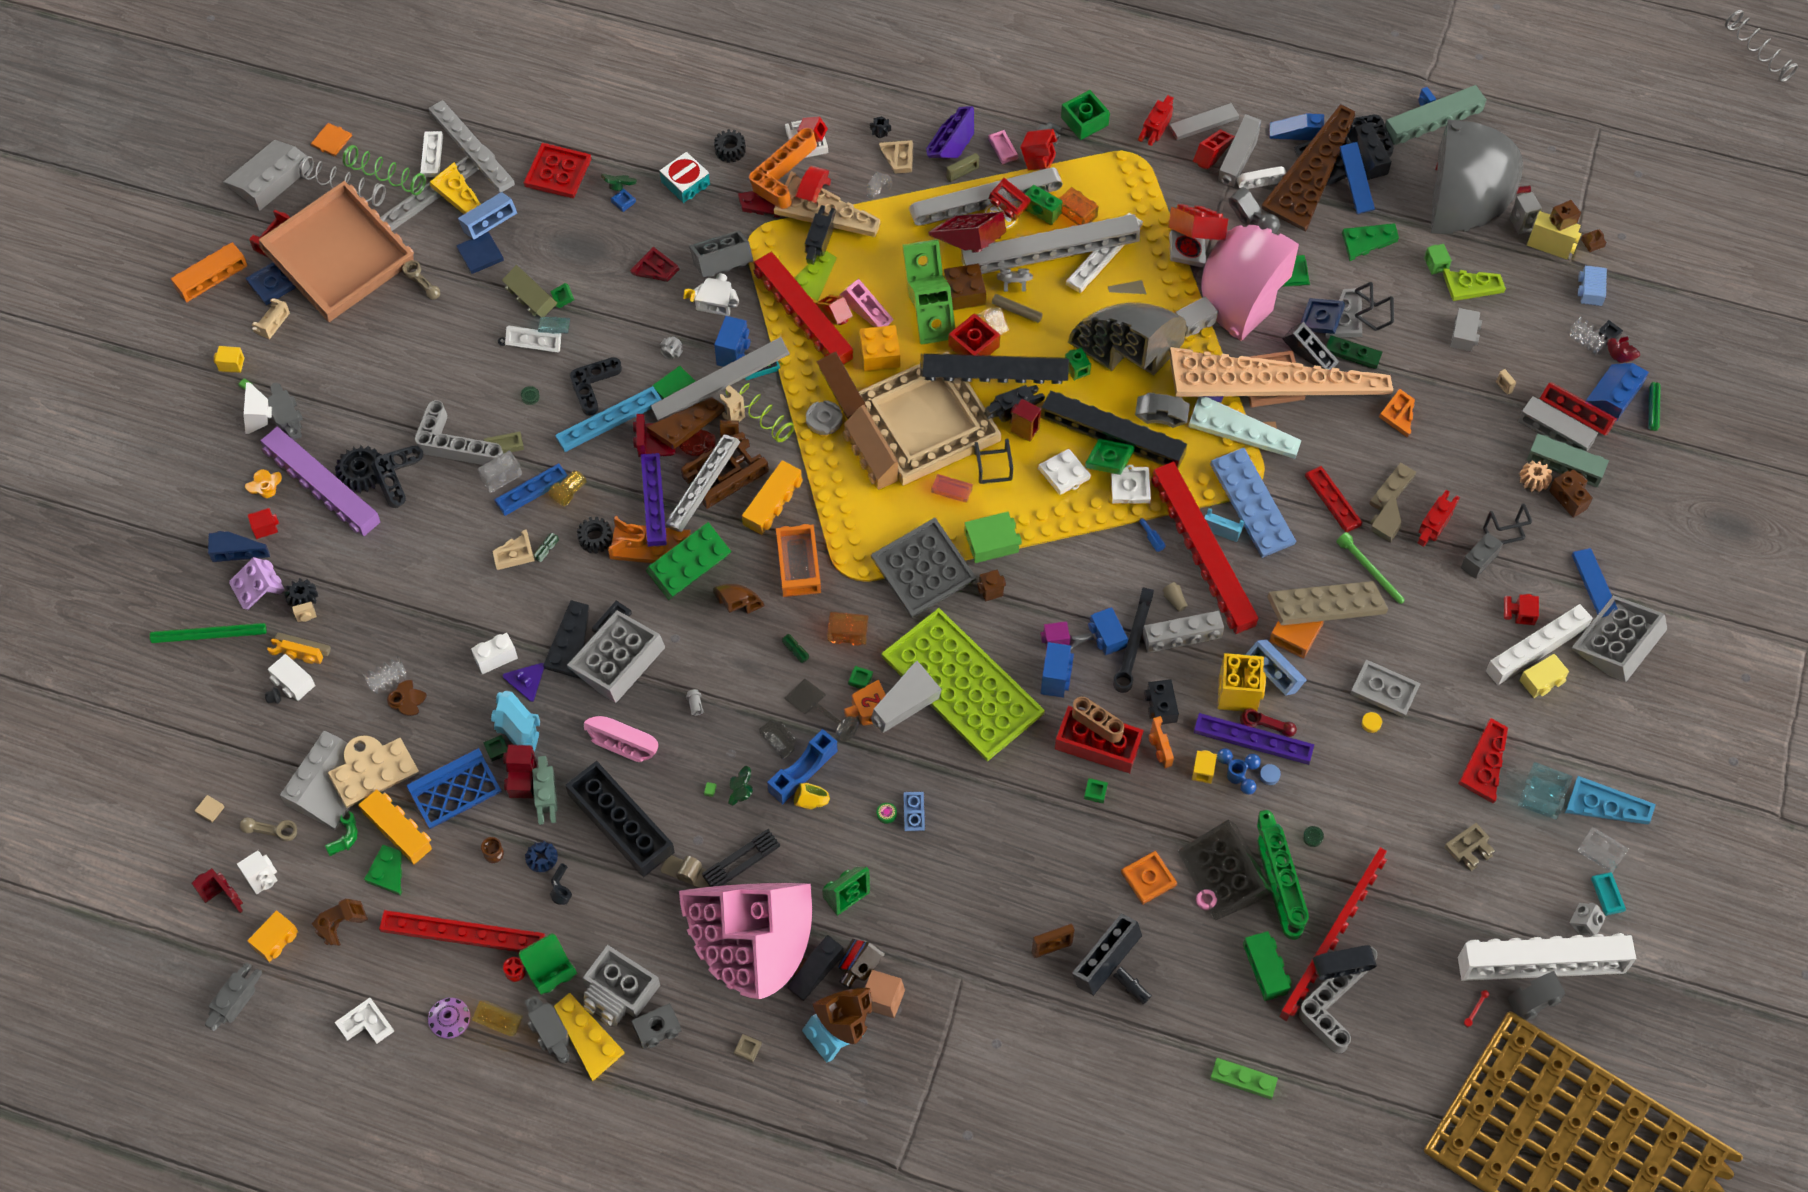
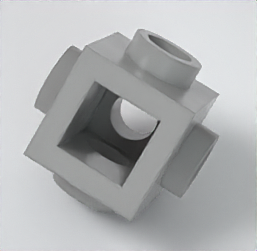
[1569,903,1606,936]

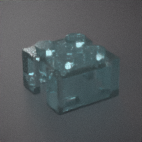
[1518,762,1573,820]

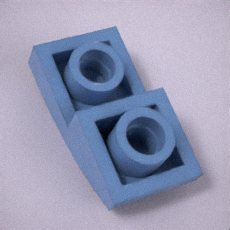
[903,792,925,831]

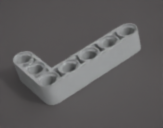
[415,400,505,467]
[1299,947,1377,1053]

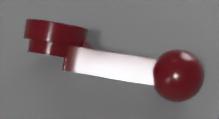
[1240,709,1297,737]

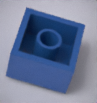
[714,316,750,367]
[1041,642,1074,698]

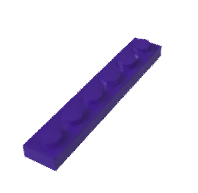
[641,453,667,547]
[1194,713,1315,765]

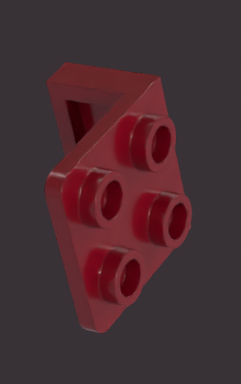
[633,414,676,457]
[192,868,243,913]

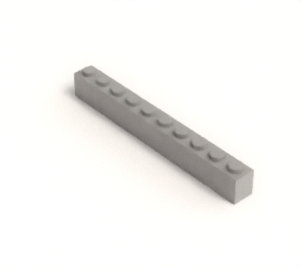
[961,214,1140,274]

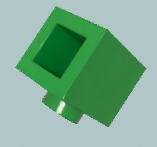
[1065,348,1091,381]

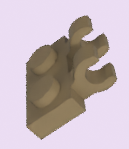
[1444,823,1495,871]

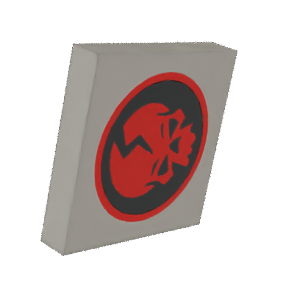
[1169,230,1206,268]

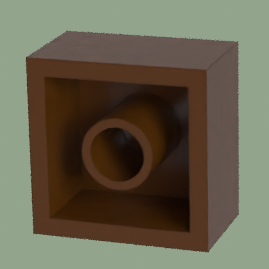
[944,263,986,310]

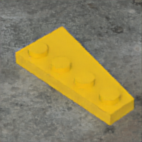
[554,993,625,1081]

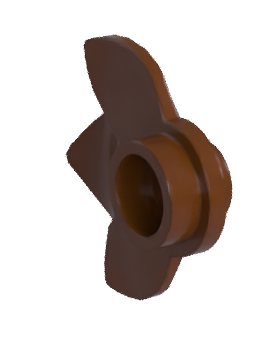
[387,680,427,716]

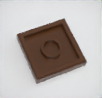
[1031,924,1075,958]

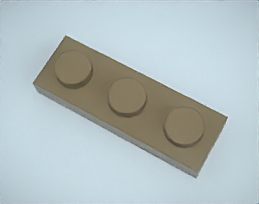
[1369,462,1416,511]

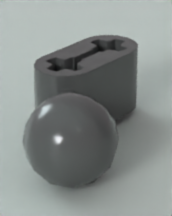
[1228,187,1280,234]

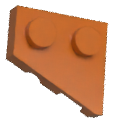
[1379,389,1415,437]
[1149,716,1174,768]

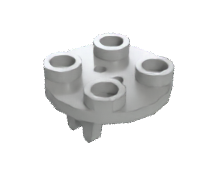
[997,268,1033,292]

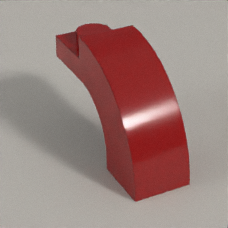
[796,166,831,203]

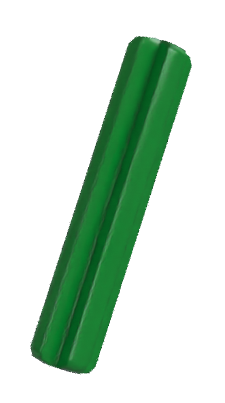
[1648,382,1661,431]

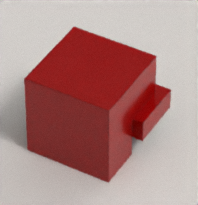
[1020,129,1057,171]

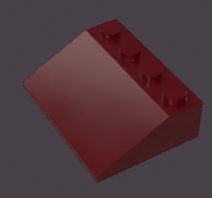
[928,211,1006,253]

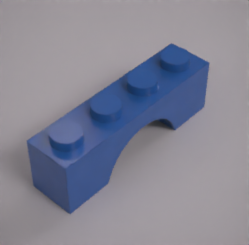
[767,729,838,804]

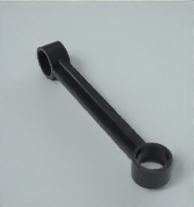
[1113,587,1154,693]

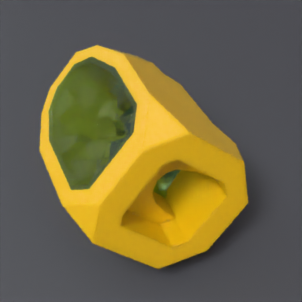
[794,783,830,809]

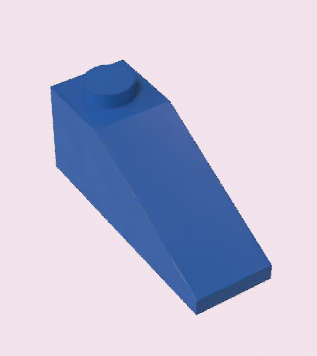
[1270,113,1324,141]

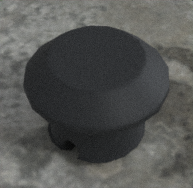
[265,687,281,704]

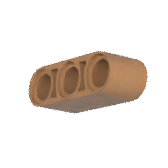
[1072,697,1124,743]

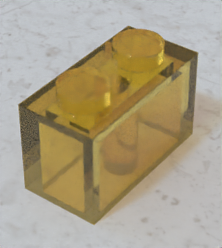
[472,1000,523,1036]

